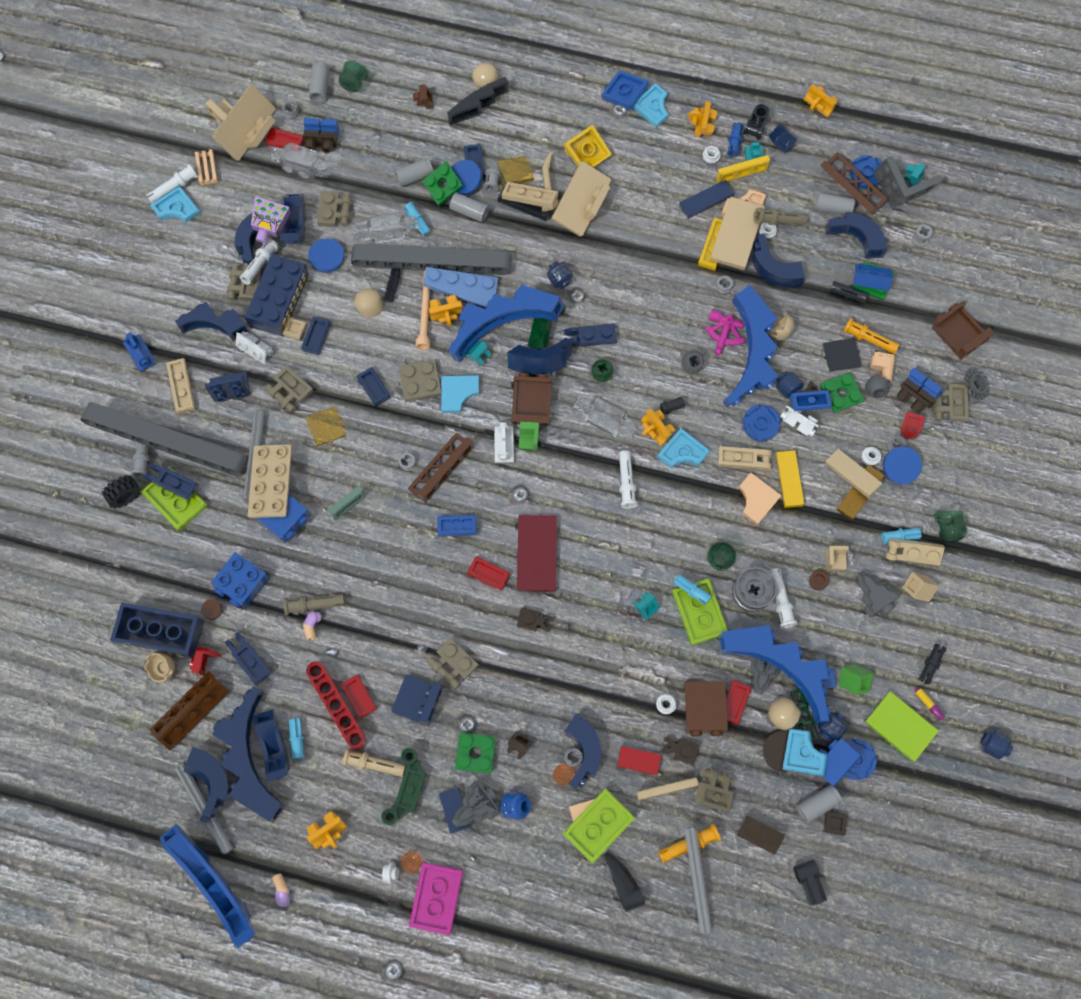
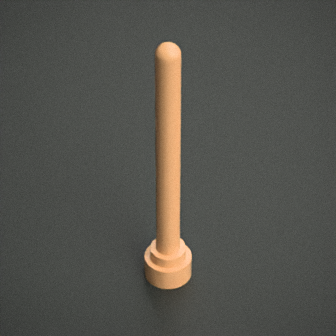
[415,270,430,350]

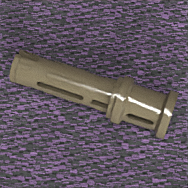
[754,208,807,225]
[283,594,345,615]

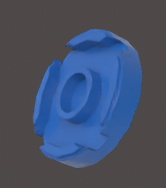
[849,155,882,189]
[452,160,483,196]
[308,238,345,273]
[742,405,781,442]
[882,446,922,484]
[844,739,877,780]

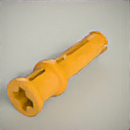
[843,317,900,355]
[658,824,721,863]

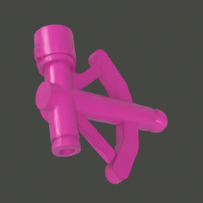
[706,309,745,355]

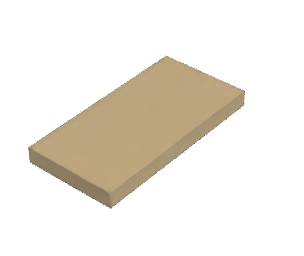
[710,196,765,270]

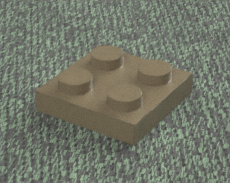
[398,359,441,403]

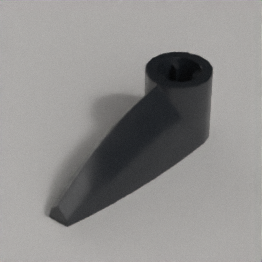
[604,853,645,912]

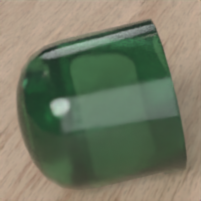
[339,60,369,93]
[934,511,967,542]
[707,542,736,571]

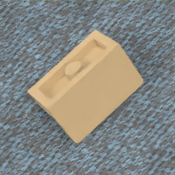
[205,99,233,124]

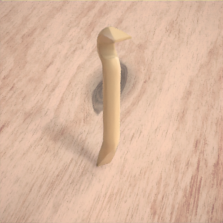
[542,152,558,211]

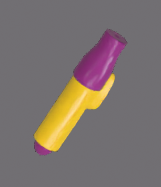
[915,687,945,721]

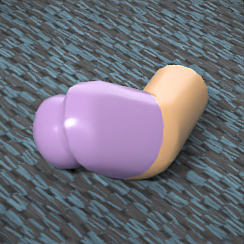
[303,611,321,641]
[272,874,290,907]

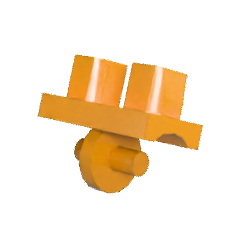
[803,84,838,118]
[688,101,717,138]
[429,295,462,327]
[641,409,675,446]
[307,811,347,849]

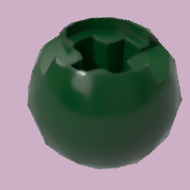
[591,359,614,382]

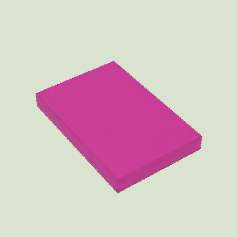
[409,862,463,935]

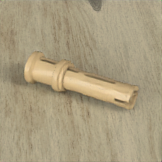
[342,748,406,778]

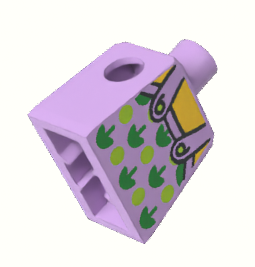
[251,196,291,244]

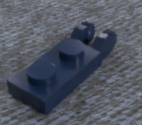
[564,324,617,347]
[144,463,199,501]
[225,632,272,686]

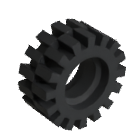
[102,475,141,509]

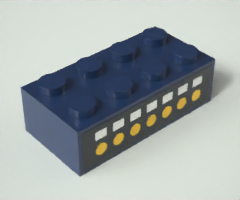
[244,254,309,336]
[110,602,204,659]

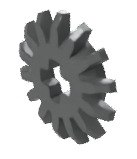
[964,368,990,400]

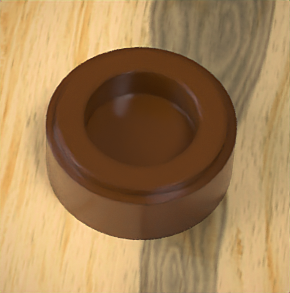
[808,570,829,591]
[201,599,223,620]

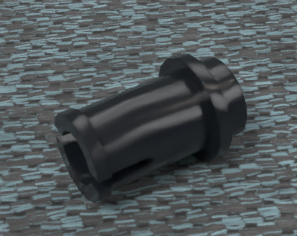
[660,397,685,415]

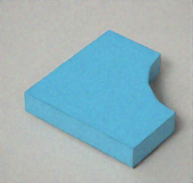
[633,83,669,128]
[150,186,201,223]
[441,375,479,413]
[657,428,710,469]
[783,729,828,777]

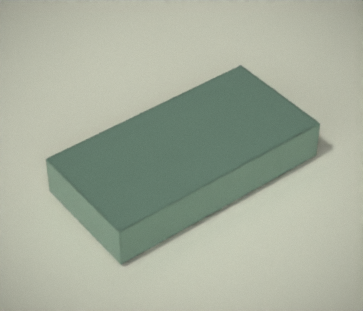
[328,486,365,520]

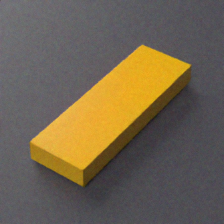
[716,155,770,183]
[698,217,723,271]
[775,450,804,508]

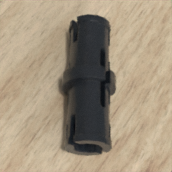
[830,281,869,304]
[918,644,947,685]

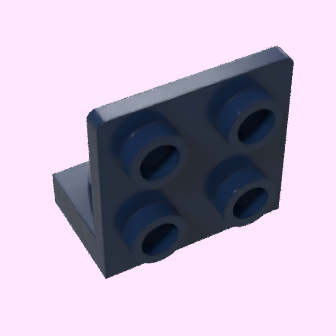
[205,372,251,402]
[391,675,443,726]

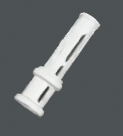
[146,164,198,204]
[240,238,279,285]
[618,451,638,509]
[769,568,798,629]

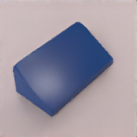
[853,264,893,291]
[789,390,832,412]

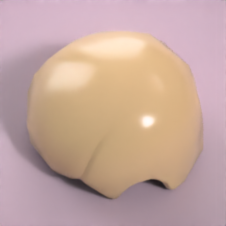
[472,62,499,88]
[354,288,383,317]
[767,313,794,341]
[144,652,175,683]
[768,697,801,730]

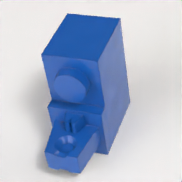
[818,738,862,787]

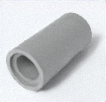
[308,63,329,103]
[395,158,433,187]
[449,192,489,222]
[815,192,855,216]
[796,784,843,824]

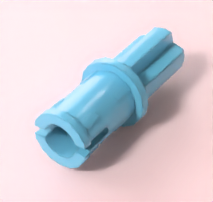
[403,202,430,236]
[881,528,922,544]
[674,575,712,606]
[288,718,305,760]

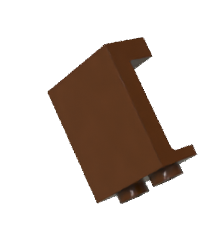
[932,301,994,360]
[511,373,552,424]
[683,681,728,737]

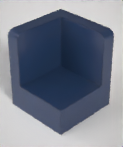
[768,123,797,153]

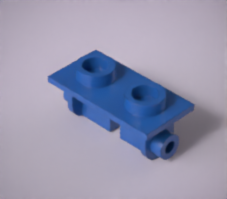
[123,333,157,372]

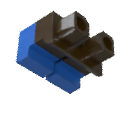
[302,118,340,154]
[896,367,945,414]

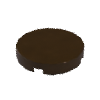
[763,731,789,772]

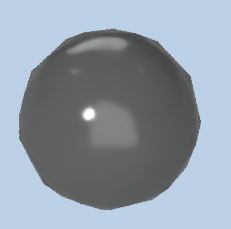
[681,350,704,374]
[865,375,889,399]

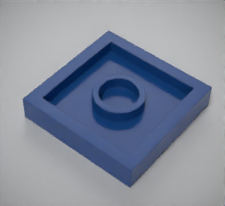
[601,70,649,110]

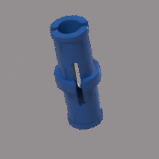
[727,122,743,157]

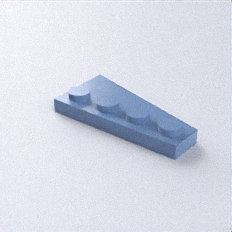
[423,267,498,309]

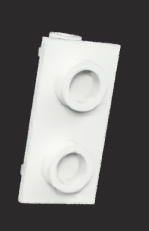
[236,332,273,365]
[780,406,819,437]
[495,422,514,463]

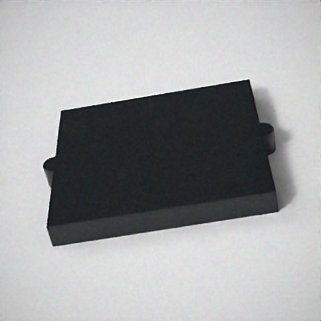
[822,338,862,372]

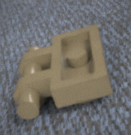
[317,191,352,227]
[227,264,263,301]
[265,365,314,413]
[933,384,969,422]
[427,638,479,689]
[695,768,734,813]

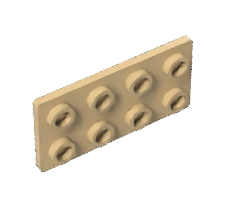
[212,84,276,161]
[551,161,611,237]
[248,444,292,518]

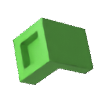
[519,421,539,450]
[839,664,874,695]

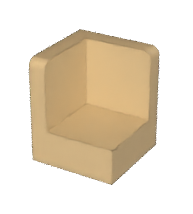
[825,546,849,571]
[902,572,939,602]

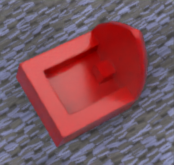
[900,411,925,440]
[190,646,222,676]

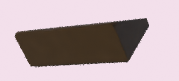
[737,816,785,855]

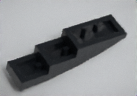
[447,76,509,125]

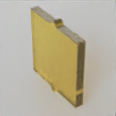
[497,156,534,185]
[306,406,346,447]

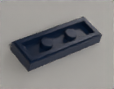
[679,180,734,219]

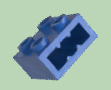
[255,495,310,543]
[211,552,269,609]

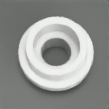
[703,146,720,164]
[759,223,777,239]
[861,447,881,466]
[656,694,676,714]
[382,863,399,884]

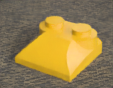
[563,124,612,167]

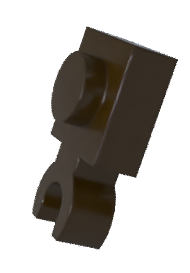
[517,607,553,632]
[661,738,699,765]

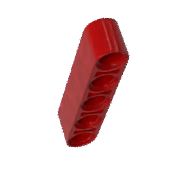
[306,662,367,750]

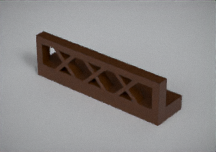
[820,151,889,215]
[408,433,474,503]
[149,671,229,751]

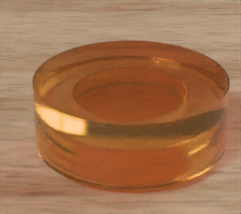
[553,765,573,786]
[401,852,422,874]

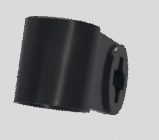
[743,104,769,140]

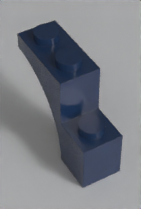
[175,302,249,342]

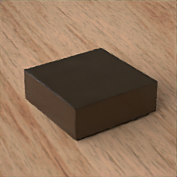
[823,812,847,836]

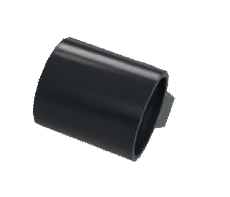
[793,859,827,906]

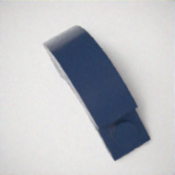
[280,194,305,244]
[234,212,258,265]
[825,212,887,259]
[752,234,805,287]
[507,338,572,374]
[253,709,290,781]
[565,714,601,790]
[183,747,228,823]

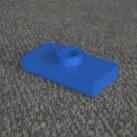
[437,515,477,537]

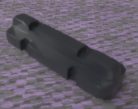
[384,268,401,303]

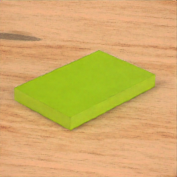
[141,466,208,532]
[672,578,728,646]
[864,691,939,762]
[562,788,635,864]

